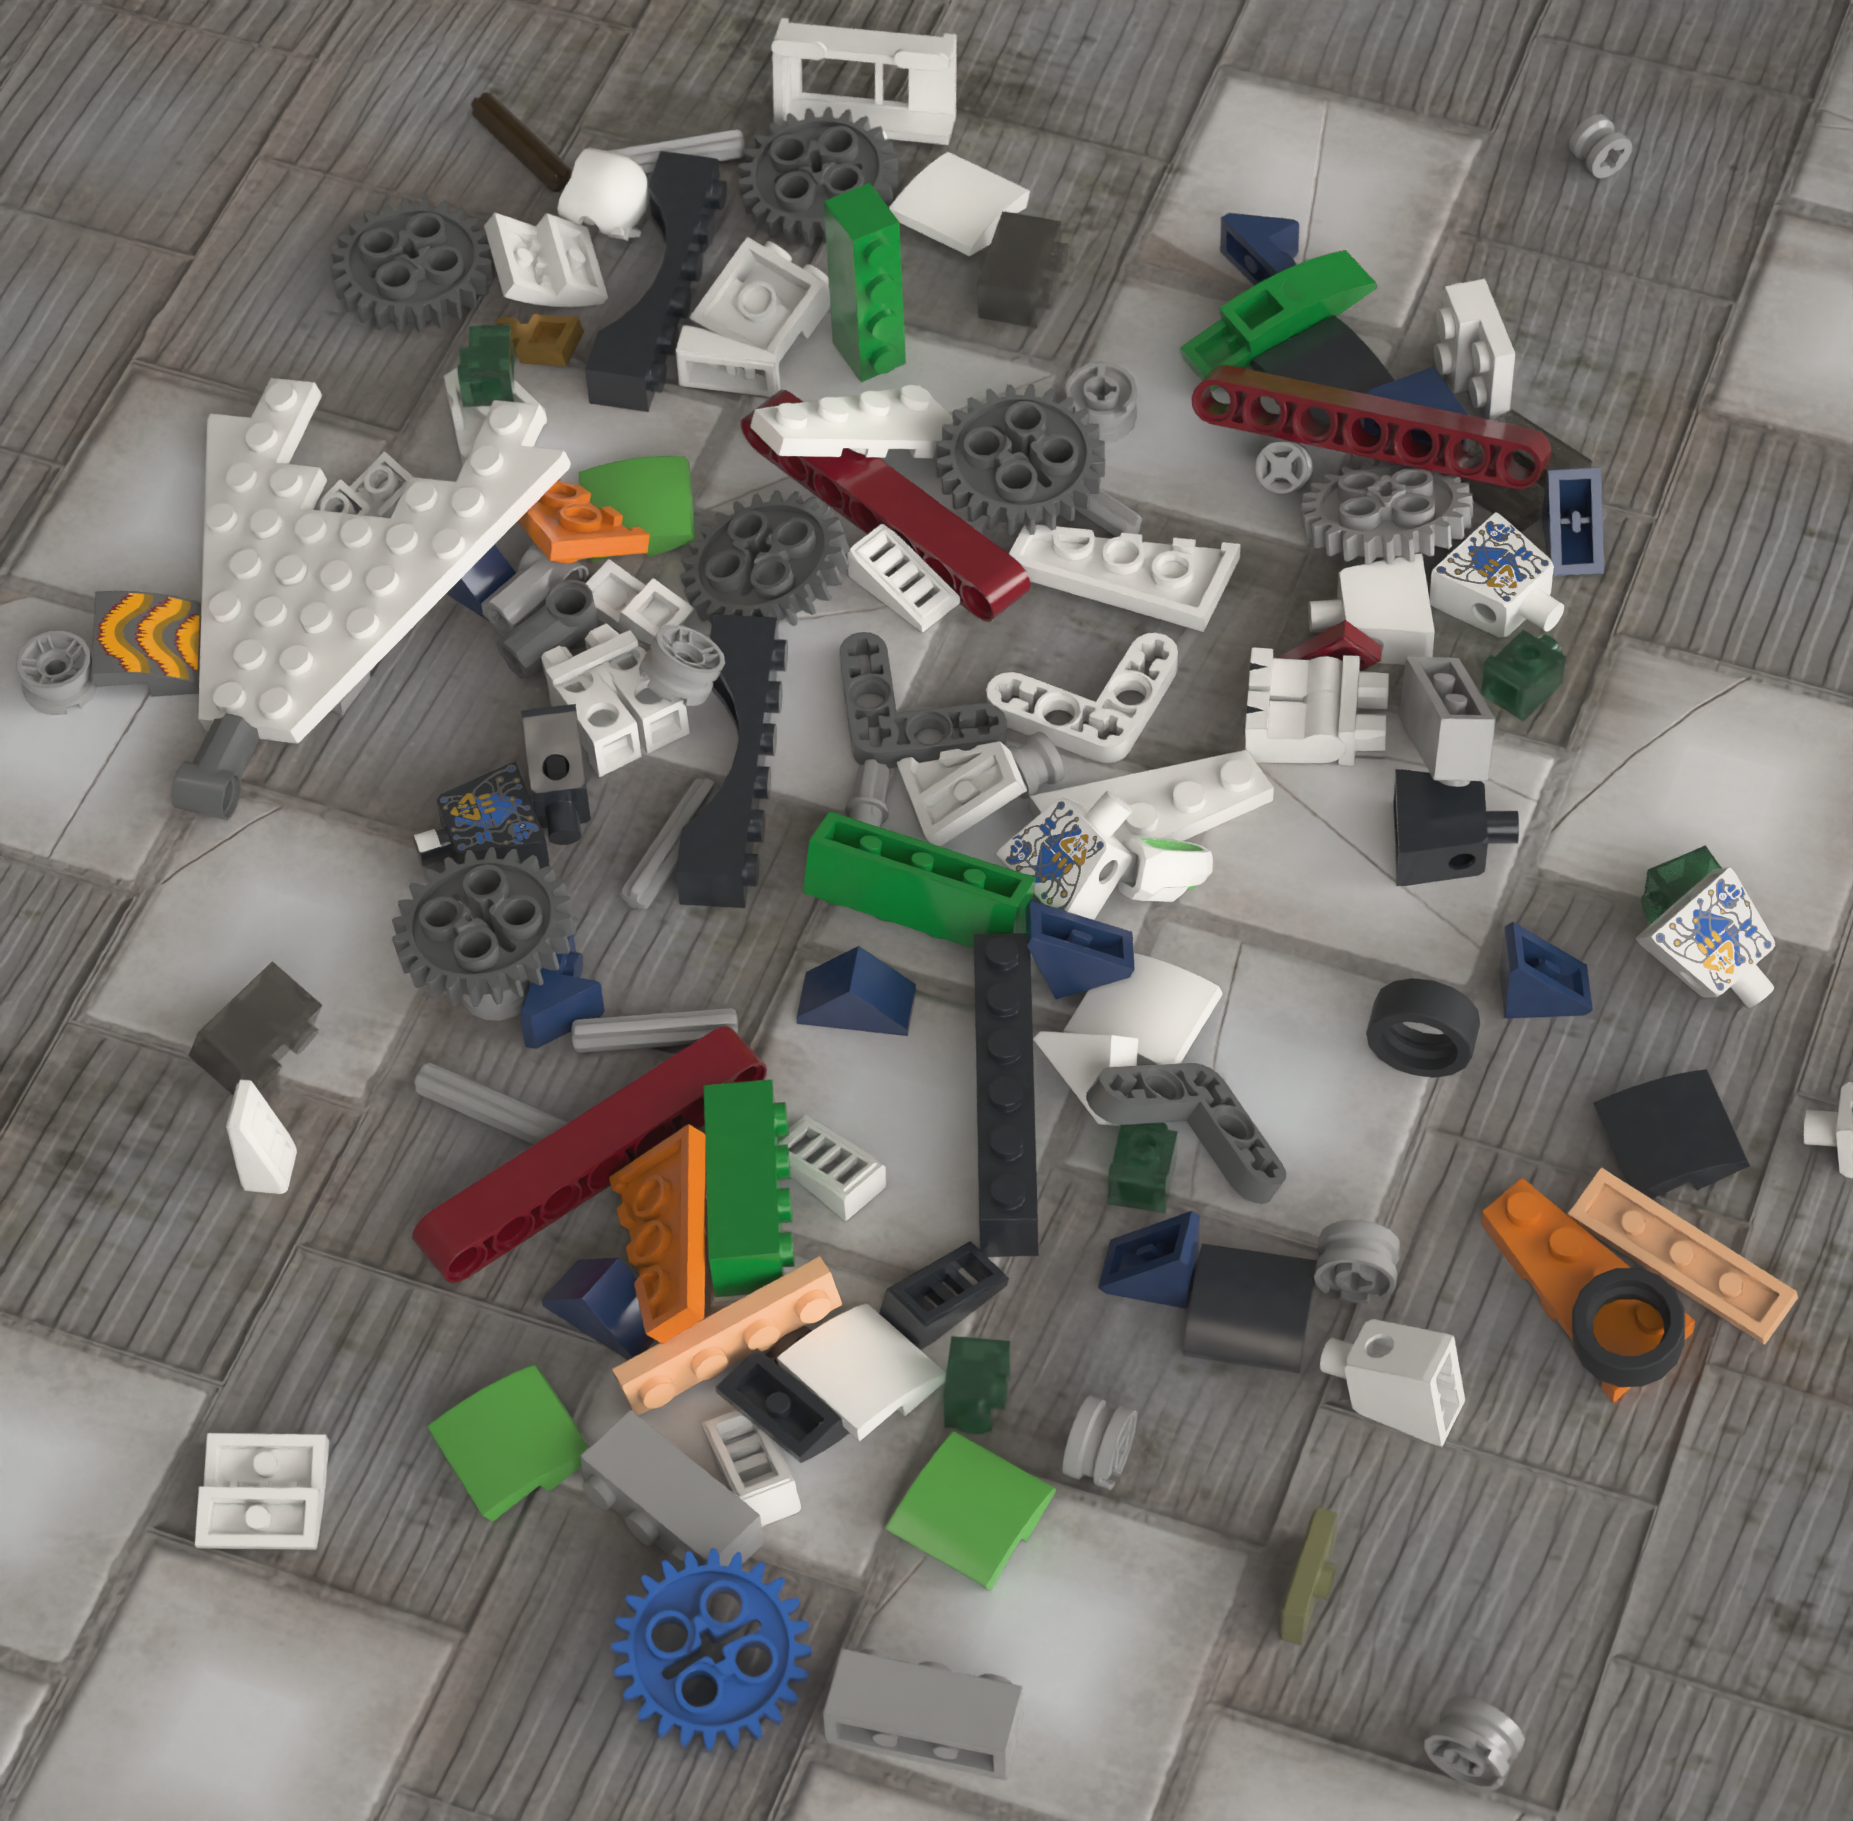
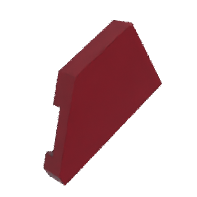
[1277,620,1382,671]

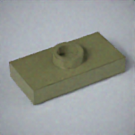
[1279,1507,1337,1645]

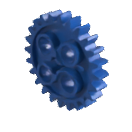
[611,1548,812,1752]

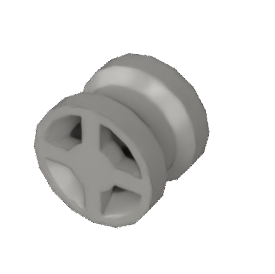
[1569,114,1632,178]
[1255,440,1313,494]
[1007,732,1065,799]

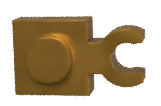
[487,314,584,367]

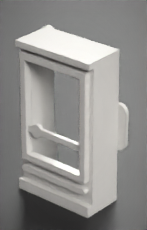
[771,18,957,145]

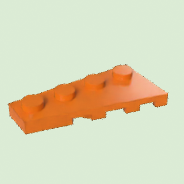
[517,477,650,564]
[609,1124,706,1344]
[1481,1178,1695,1403]

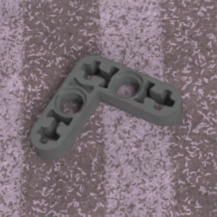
[840,632,1007,768]
[1086,1063,1286,1204]

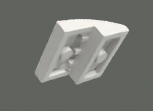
[889,152,1030,256]
[484,213,608,307]
[1064,953,1223,1066]
[777,1303,948,1442]
[195,1433,329,1550]

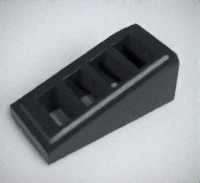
[879,1241,1009,1350]

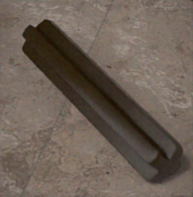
[471,92,572,192]

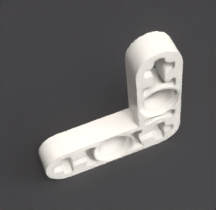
[986,633,1178,763]

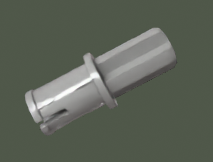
[845,759,890,827]

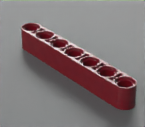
[1191,365,1552,489]
[740,390,1031,622]
[412,1026,767,1283]

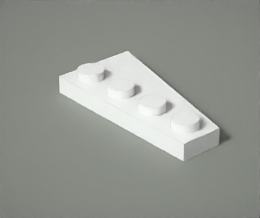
[750,385,953,458]
[1009,524,1241,632]
[1030,750,1274,843]

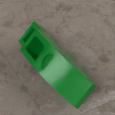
[1180,250,1377,391]

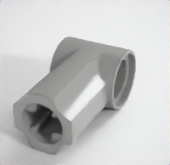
[481,543,589,637]

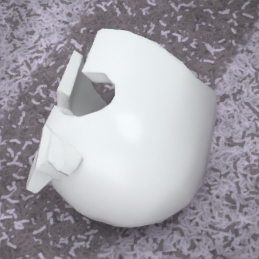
[558,148,649,240]

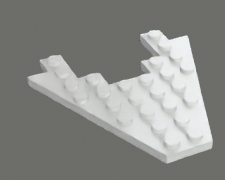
[198,378,571,744]

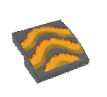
[92,591,202,697]

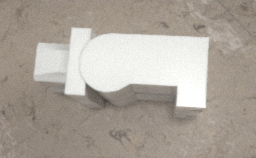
[541,623,690,777]
[1245,647,1389,766]

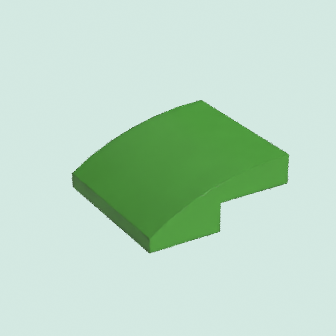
[578,456,696,563]
[427,1364,590,1522]
[885,1431,1056,1590]

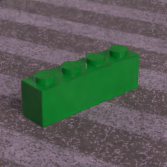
[823,182,906,382]
[803,811,1036,949]
[704,1079,795,1298]

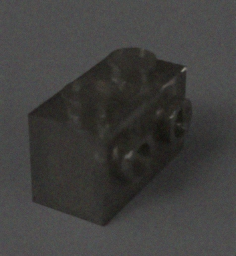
[977,211,1069,328]
[188,961,323,1096]

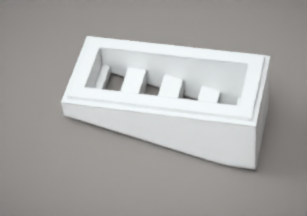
[676,325,781,397]
[847,524,960,633]
[226,1080,297,1194]
[778,1115,887,1222]
[701,1410,801,1527]

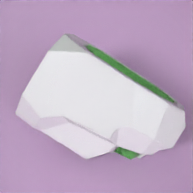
[1117,836,1213,902]

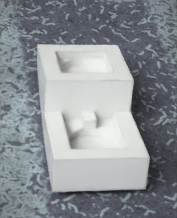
[585,559,694,644]

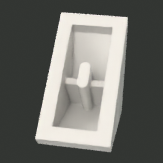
[1033,1031,1138,1127]

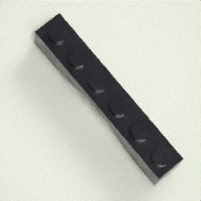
[585,151,727,412]
[676,614,788,908]
[974,933,1039,1257]

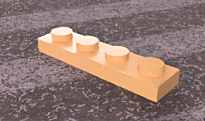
[1568,1167,1798,1345]
[612,1256,843,1416]

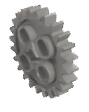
[1301,460,1473,564]

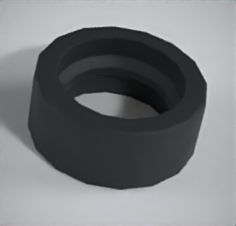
[1366,978,1480,1078]
[1572,1268,1685,1387]

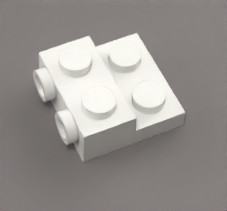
[689,237,830,363]
[1434,279,1515,423]

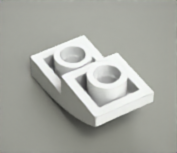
[313,451,413,518]

